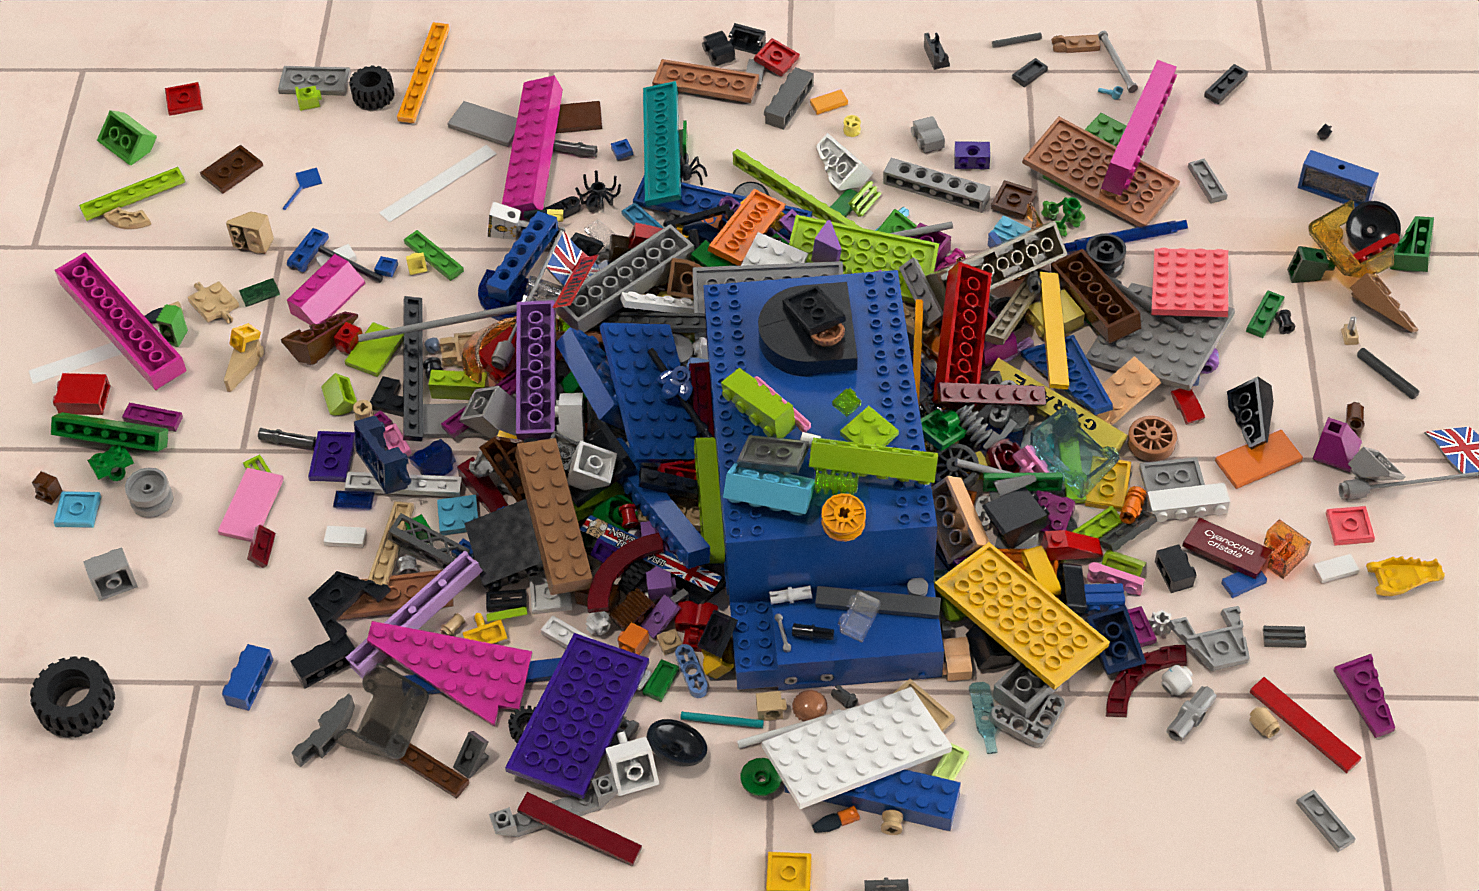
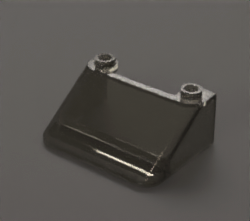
[335,663,429,760]

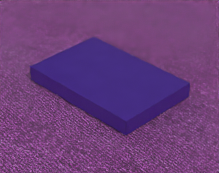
[308,431,355,482]

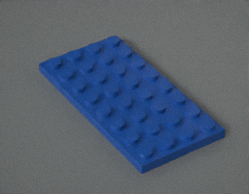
[599,323,700,463]

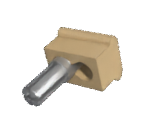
[1341,316,1359,345]

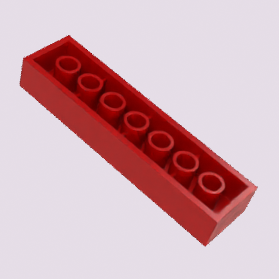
[933,262,992,410]

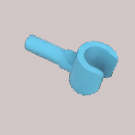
[1098,86,1123,100]

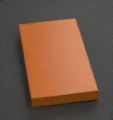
[1215,429,1303,489]

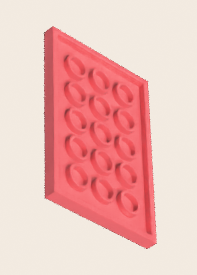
[1151,248,1228,317]

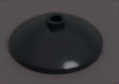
[1346,201,1401,255]
[646,719,707,767]

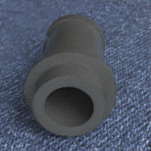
[831,685,858,708]

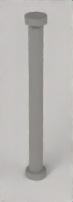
[1098,31,1138,93]

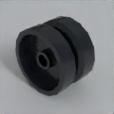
[1086,233,1126,278]

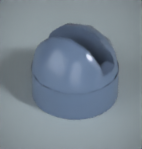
[424,338,440,354]

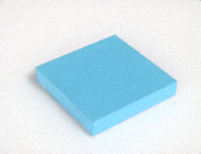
[54,491,101,528]

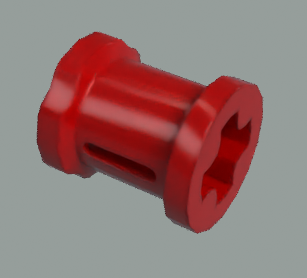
[619,504,640,529]

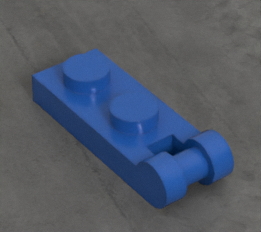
[287,228,329,272]

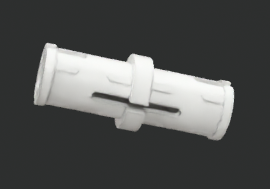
[770,585,812,605]

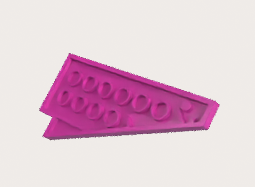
[367,621,532,726]

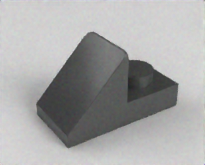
[453,731,489,778]

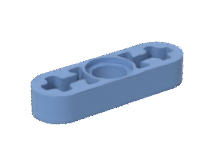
[675,644,708,698]

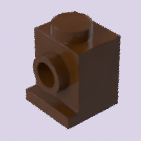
[32,471,63,505]

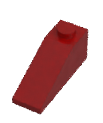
[1040,530,1103,561]

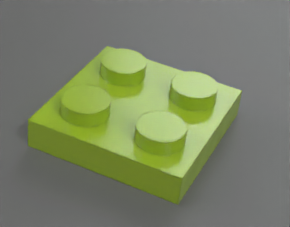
[840,406,899,446]

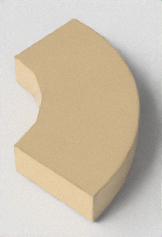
[103,207,151,229]

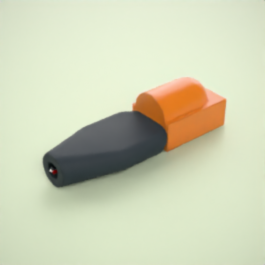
[812,806,860,833]

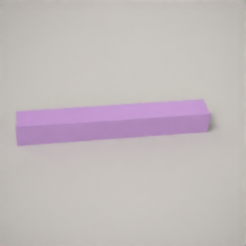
[345,551,483,679]

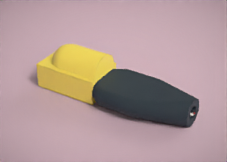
[524,209,563,222]

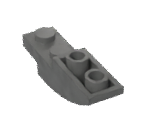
[291,694,355,767]

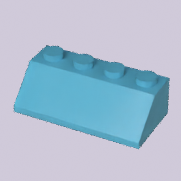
[723,463,816,515]

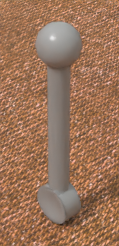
[775,614,791,653]

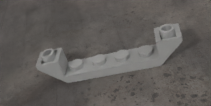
[489,773,618,837]

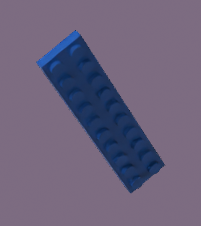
[633,176,812,240]

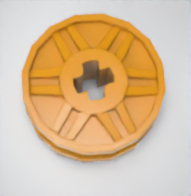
[821,493,866,542]

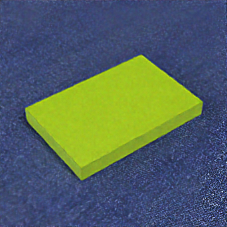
[345,322,403,377]

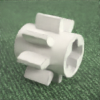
[1149,610,1171,636]
[586,611,611,635]

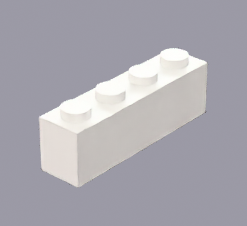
[1145,483,1230,522]

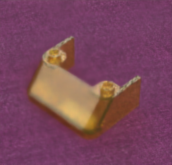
[1308,200,1394,279]

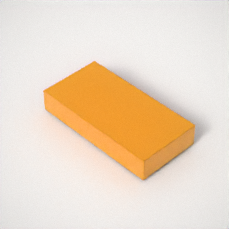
[810,89,848,115]

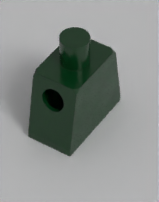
[1287,246,1335,283]

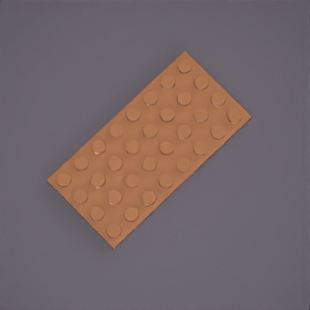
[1022,116,1180,230]

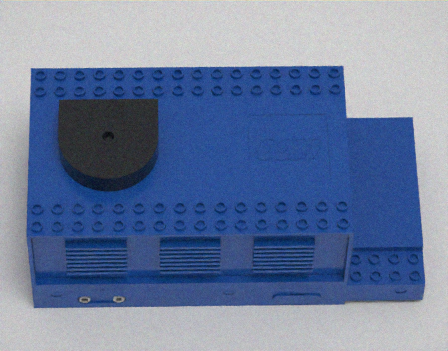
[703,270,944,691]

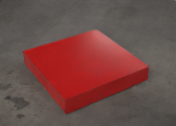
[754,38,800,77]
[165,82,203,116]

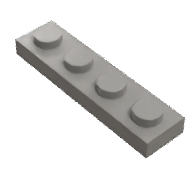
[899,257,943,328]

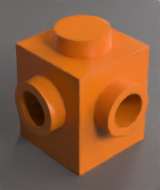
[617,622,649,655]

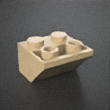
[226,211,274,254]

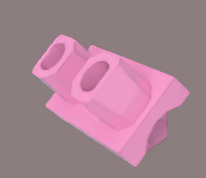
[1012,445,1049,473]

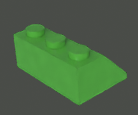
[97,110,157,165]

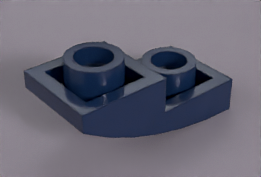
[682,221,720,244]

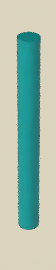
[681,711,764,728]

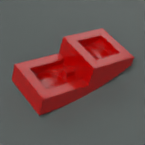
[1171,388,1205,424]

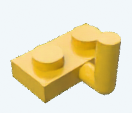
[462,613,508,644]

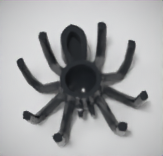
[680,152,708,186]
[575,170,621,211]

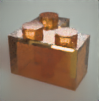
[1264,519,1312,579]

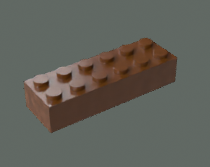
[1051,249,1141,344]

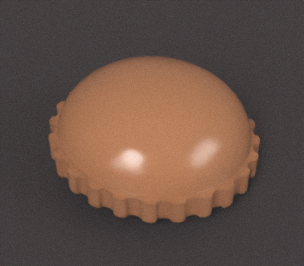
[811,324,845,346]
[792,690,827,721]

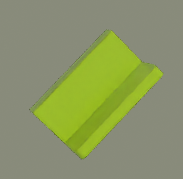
[1101,550,1147,577]

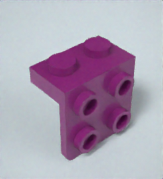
[1036,490,1075,533]

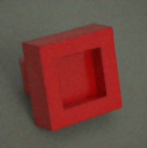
[683,627,704,652]

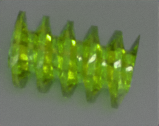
[815,467,859,496]

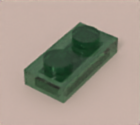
[239,278,280,307]

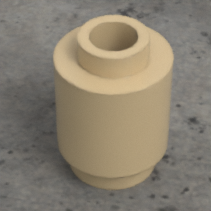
[1249,707,1281,738]

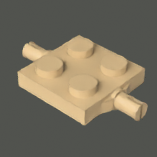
[188,281,239,324]

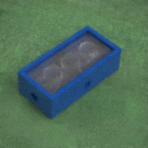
[1297,150,1379,208]

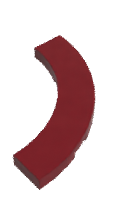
[588,533,664,613]
[1106,645,1187,718]

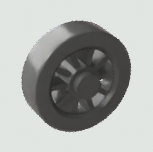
[934,444,980,490]

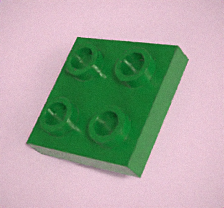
[921,409,967,451]
[87,445,134,481]

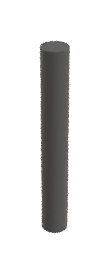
[992,32,1042,48]

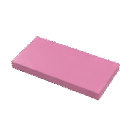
[218,468,284,542]

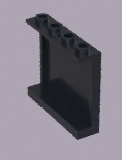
[560,417,636,507]
[464,499,544,592]

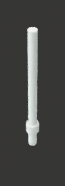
[737,706,857,749]

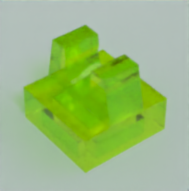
[832,388,861,417]

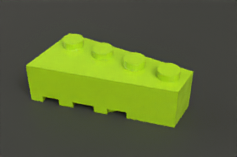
[721,368,796,439]

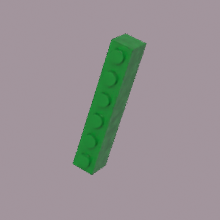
[51,412,168,452]

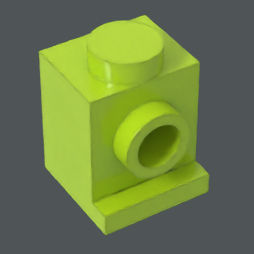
[295,86,322,111]

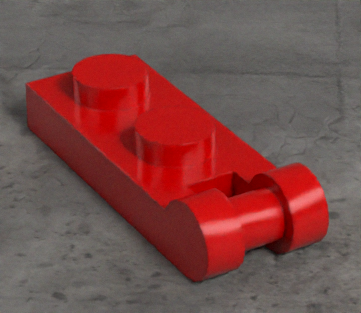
[1347,233,1400,264]

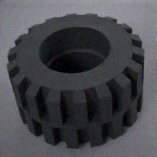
[349,65,395,110]

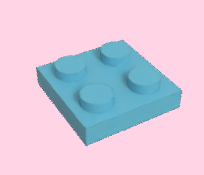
[437,495,478,535]

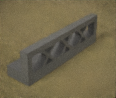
[388,513,470,569]

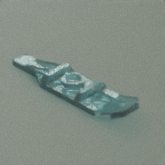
[969,682,998,754]

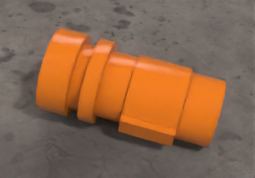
[1120,486,1147,524]

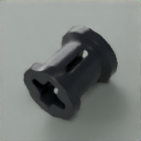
[1274,309,1296,334]

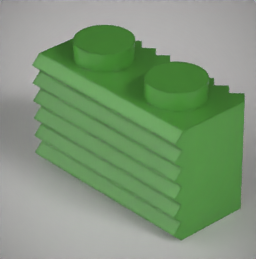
[156,304,188,347]

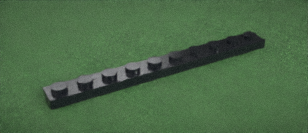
[403,296,423,442]

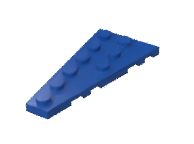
[1021,335,1113,415]

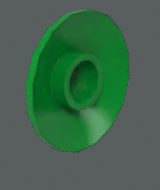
[740,758,782,796]

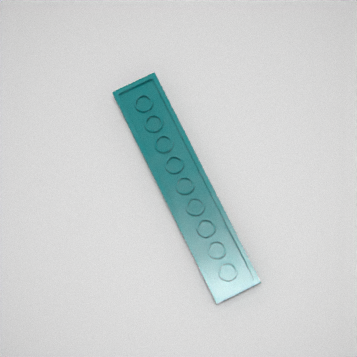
[643,81,681,206]

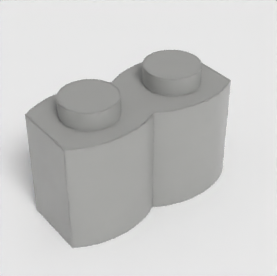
[911,116,945,153]

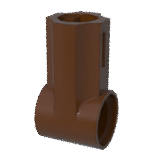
[1346,402,1365,438]

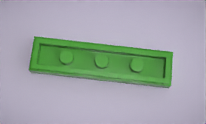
[404,230,464,281]

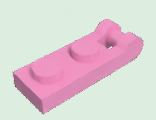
[1087,562,1145,596]

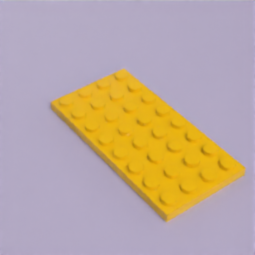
[934,542,1110,690]

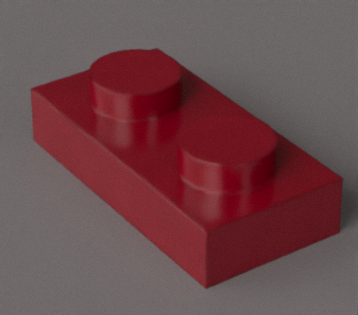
[247,524,276,568]

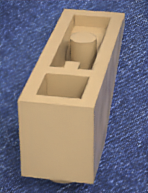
[223,339,264,392]

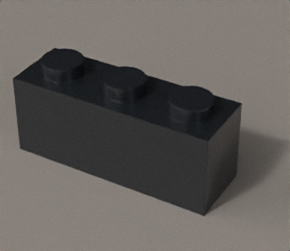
[290,634,355,689]

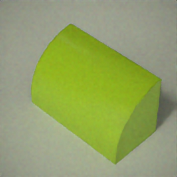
[321,373,357,415]

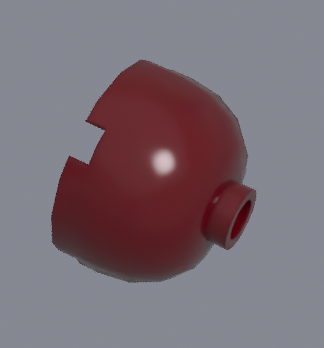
[985,439,1021,473]

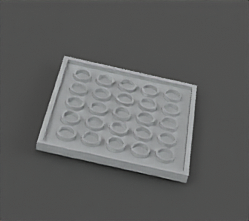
[1086,283,1235,391]

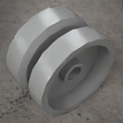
[125,467,174,518]

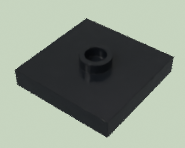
[697,610,738,658]

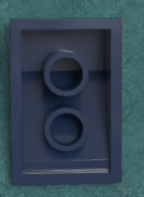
[1085,605,1146,675]

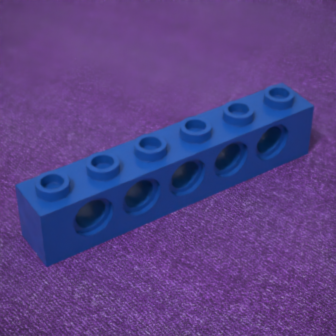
[486,211,558,303]

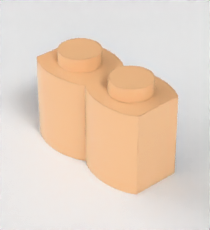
[942,637,972,681]

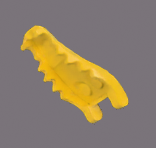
[1366,556,1445,596]

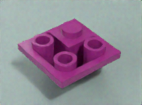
[1313,417,1362,472]

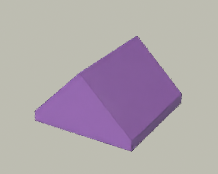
[811,220,842,262]

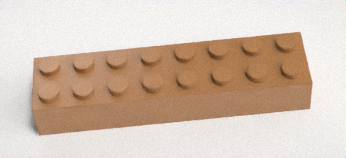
[515,438,593,595]

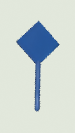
[283,167,322,210]

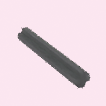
[1357,348,1420,399]

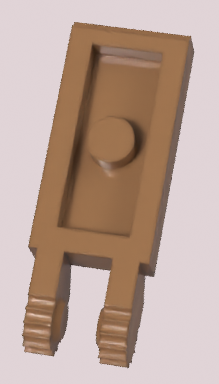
[1051,34,1100,53]

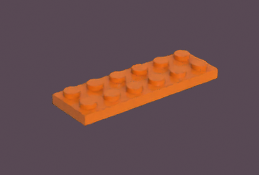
[708,189,786,266]

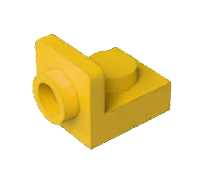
[229,323,261,353]

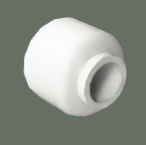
[1161,665,1193,696]

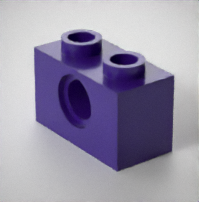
[954,141,990,169]

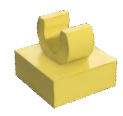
[406,253,428,275]

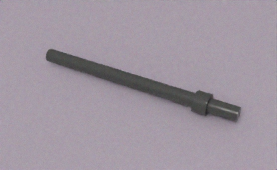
[1106,274,1184,331]

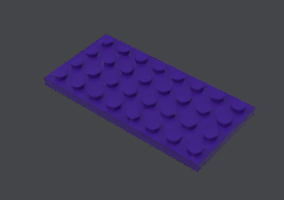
[505,633,650,799]

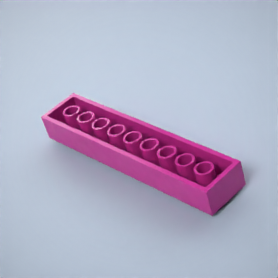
[1101,59,1178,196]
[502,75,563,220]
[54,252,187,390]

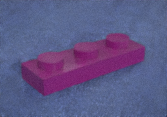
[122,402,183,432]

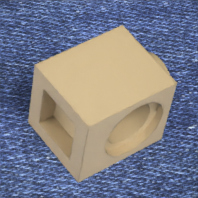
[756,691,787,721]

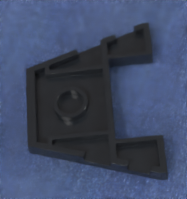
[308,571,391,644]

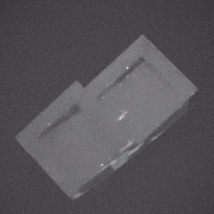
[919,382,947,415]

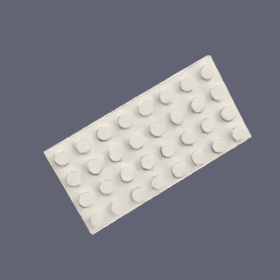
[762,687,952,809]

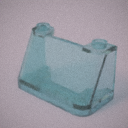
[1030,405,1119,499]

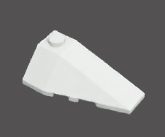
[816,133,873,191]

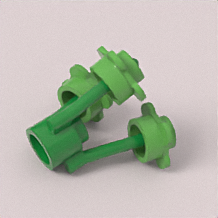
[1041,197,1086,237]

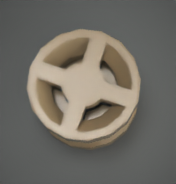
[353,400,374,420]
[881,810,903,835]

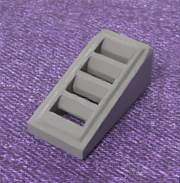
[993,475,1037,497]

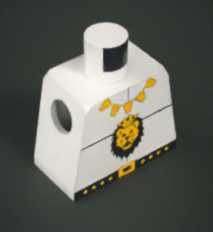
[487,202,529,240]

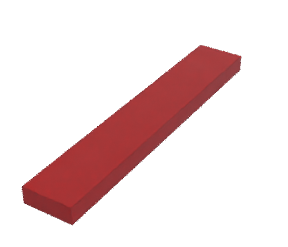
[1250,677,1362,773]

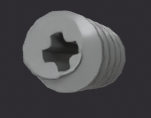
[956,405,993,447]

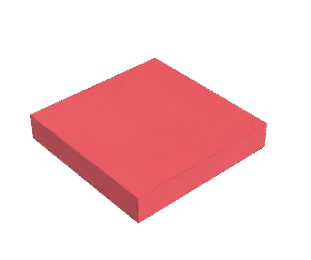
[1326,506,1375,546]

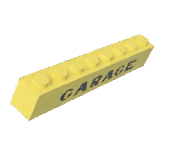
[990,358,1128,456]

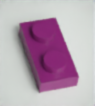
[1128,606,1157,647]

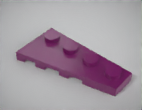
[1333,654,1395,738]

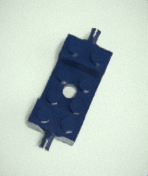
[354,415,412,495]

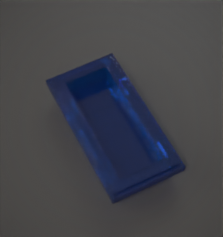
[333,491,375,510]

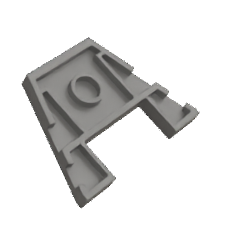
[1168,606,1250,671]

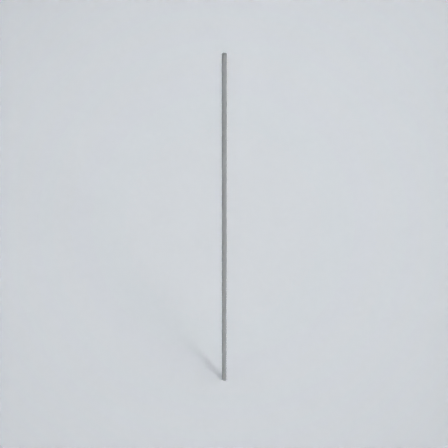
[358,221,953,342]

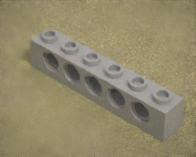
[883,157,991,213]

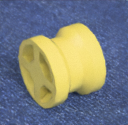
[843,115,861,137]

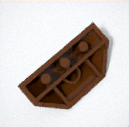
[479,436,526,502]

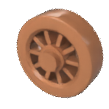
[1127,416,1177,462]

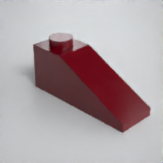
[457,457,508,513]

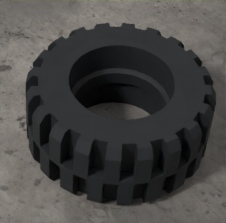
[30,656,115,738]

